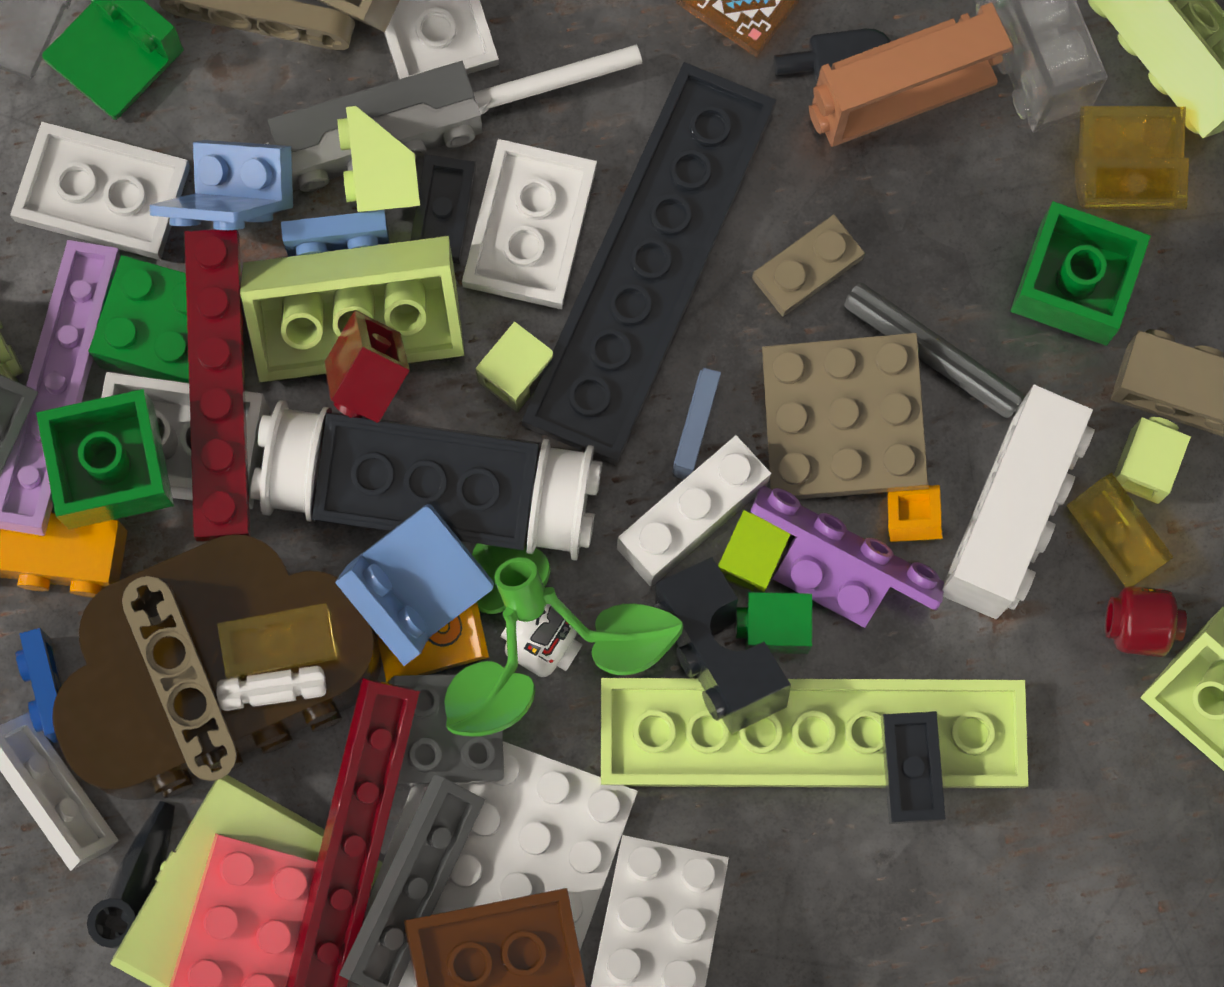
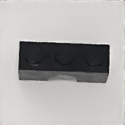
[651,557,791,734]

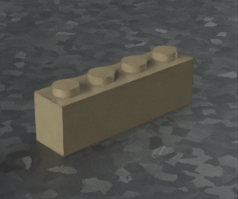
[1111,329,1224,437]

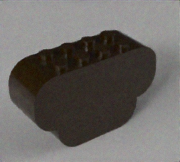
[52,535,382,800]

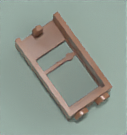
[809,2,1013,147]

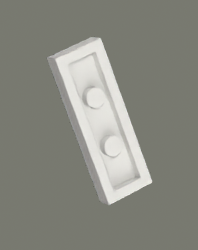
[0,712,119,871]

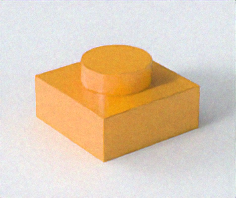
[888,485,943,542]

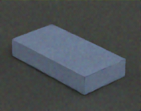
[672,368,721,479]

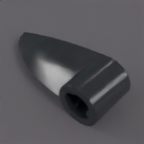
[87,801,175,949]

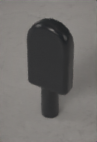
[774,28,891,83]

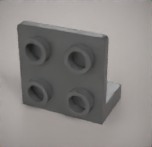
[387,675,504,790]

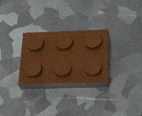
[404,888,586,987]

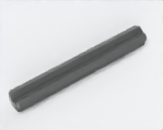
[844,283,1024,418]

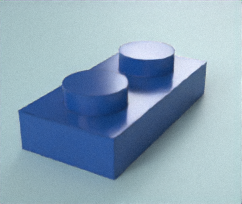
[15,628,62,744]

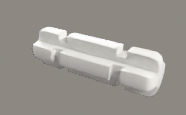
[216,666,326,711]

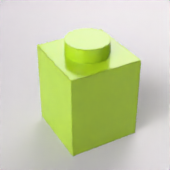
[718,510,791,593]

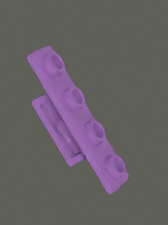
[751,486,944,628]

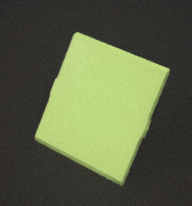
[110,775,382,987]

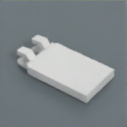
[384,0,499,79]

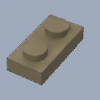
[752,214,865,317]

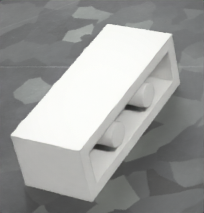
[617,435,771,587]

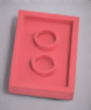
[169,833,317,987]

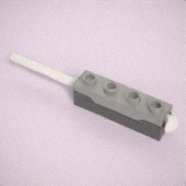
[265,44,642,192]

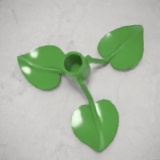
[444,544,684,736]

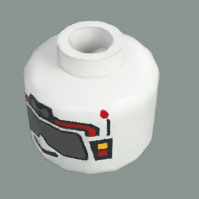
[500,604,583,677]

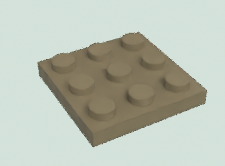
[762,333,929,499]

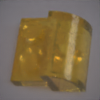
[1075,106,1189,209]

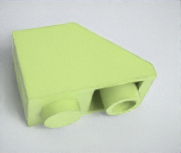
[337,106,420,212]

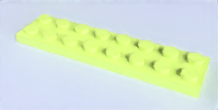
[601,678,1028,788]

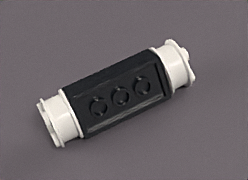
[251,400,603,561]

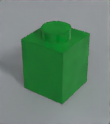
[735,592,812,654]

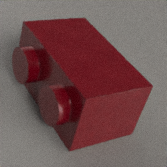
[325,310,410,423]

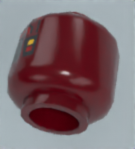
[1105,586,1187,657]

